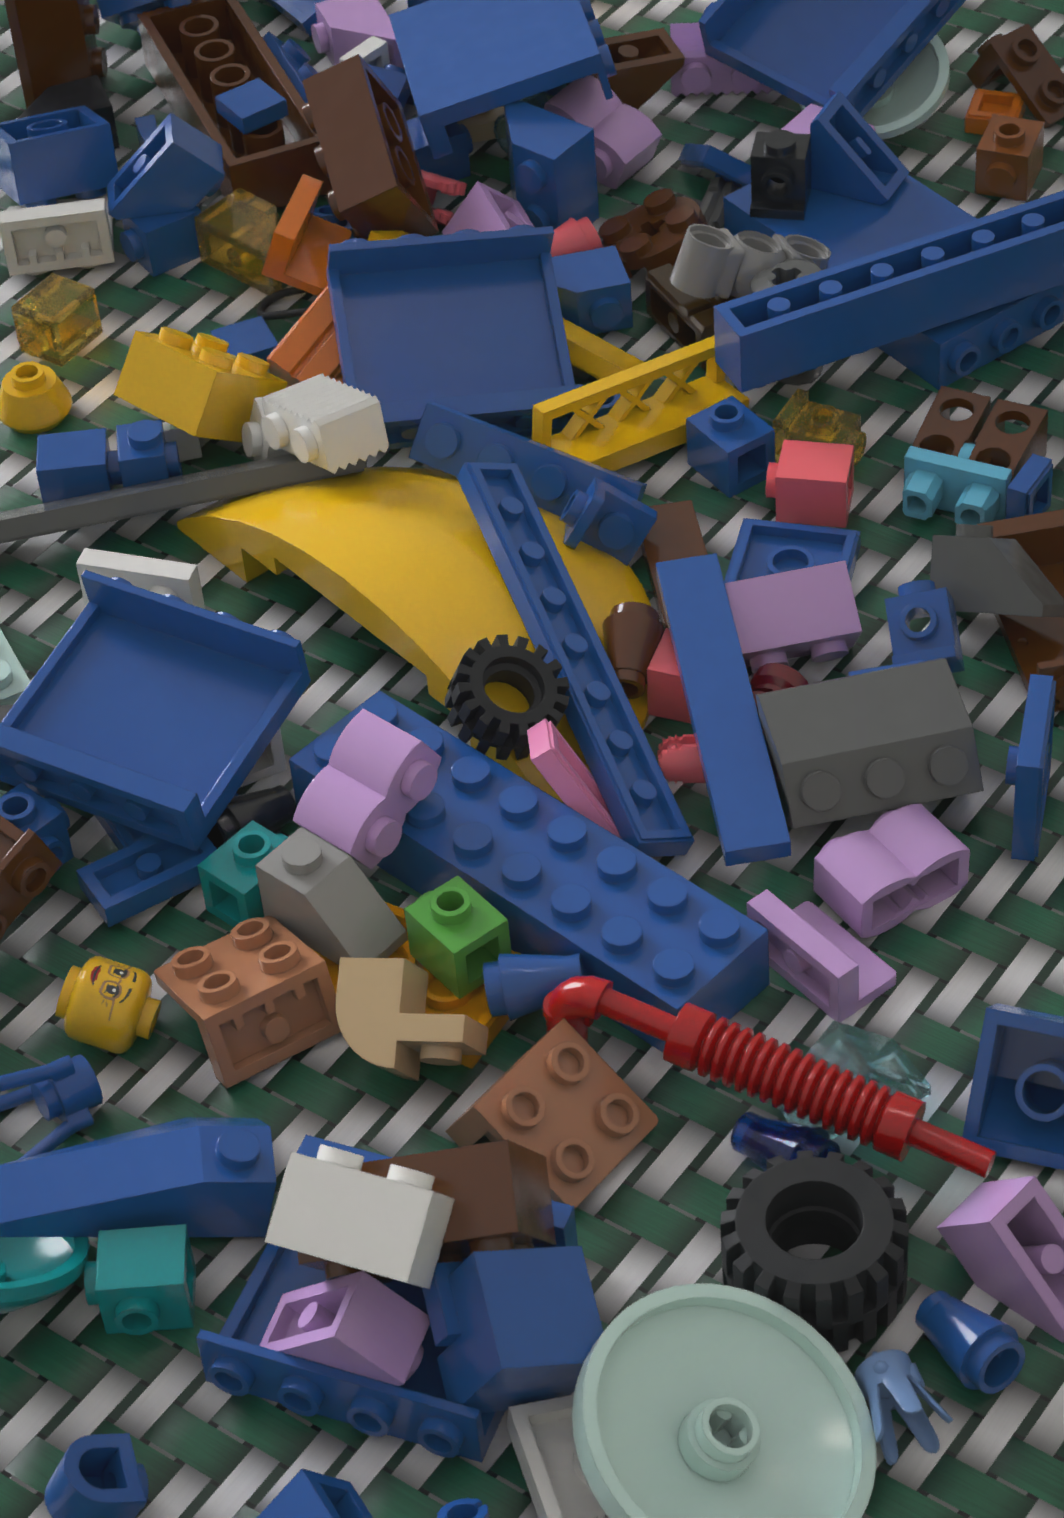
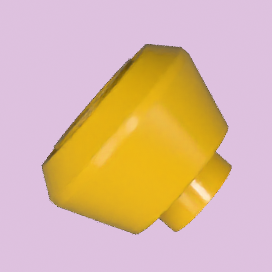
[0,361,72,434]

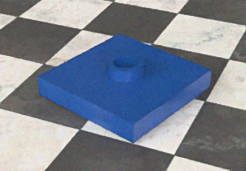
[1005,674,1056,861]

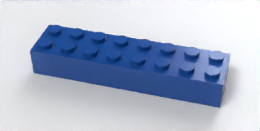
[289,690,769,1053]

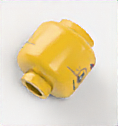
[55,956,162,1054]

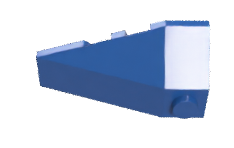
[0,1117,276,1237]

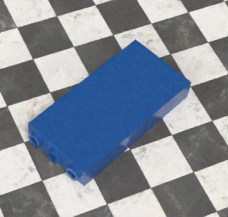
[723,175,1064,390]

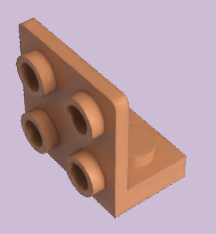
[154,915,341,1088]
[445,1018,658,1209]

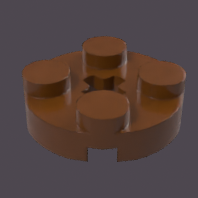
[598,188,707,279]

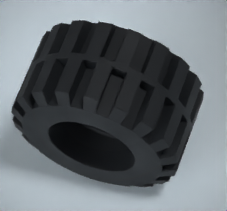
[720,1150,909,1353]

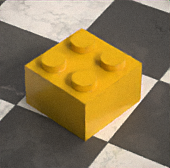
[114,327,288,443]

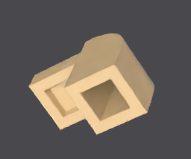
[336,957,488,1081]

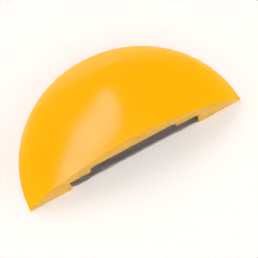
[177,467,652,803]

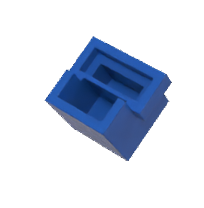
[422,1246,603,1413]

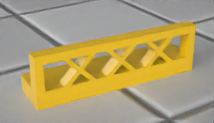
[532,336,750,472]

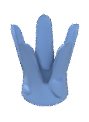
[854,1349,953,1466]

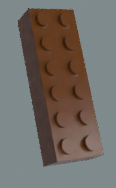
[137,0,332,219]

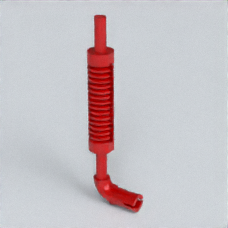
[542,976,997,1178]

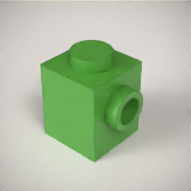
[404,875,512,999]

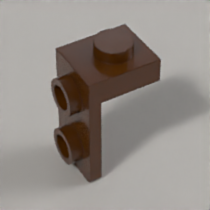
[967,23,1064,129]

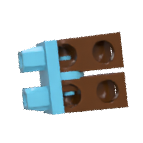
[903,386,1048,525]

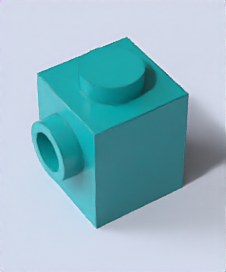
[197,820,288,927]
[84,1224,196,1335]

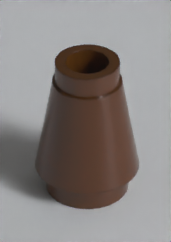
[602,602,664,699]

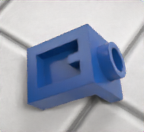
[560,477,657,566]

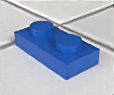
[76,835,217,927]

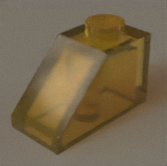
[194,188,283,296]

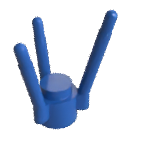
[0,1054,103,1160]

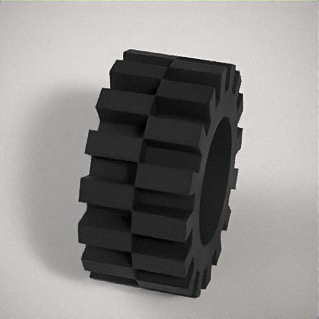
[445,634,570,760]

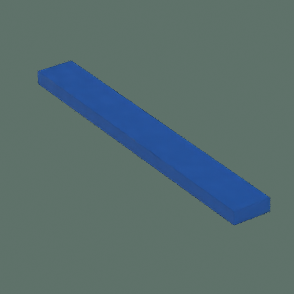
[457,462,695,857]

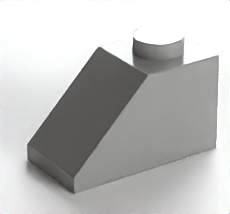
[255,827,408,965]

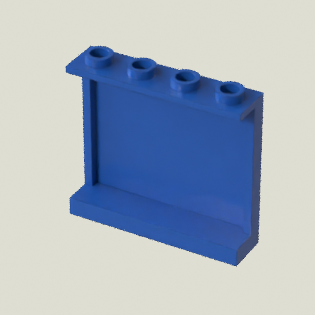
[389,0,617,160]
[698,0,966,117]
[326,225,583,449]
[0,570,311,852]
[196,1135,578,1463]

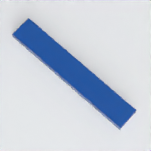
[655,553,791,866]

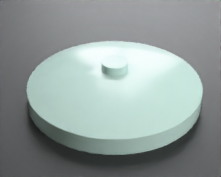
[572,1283,876,1518]

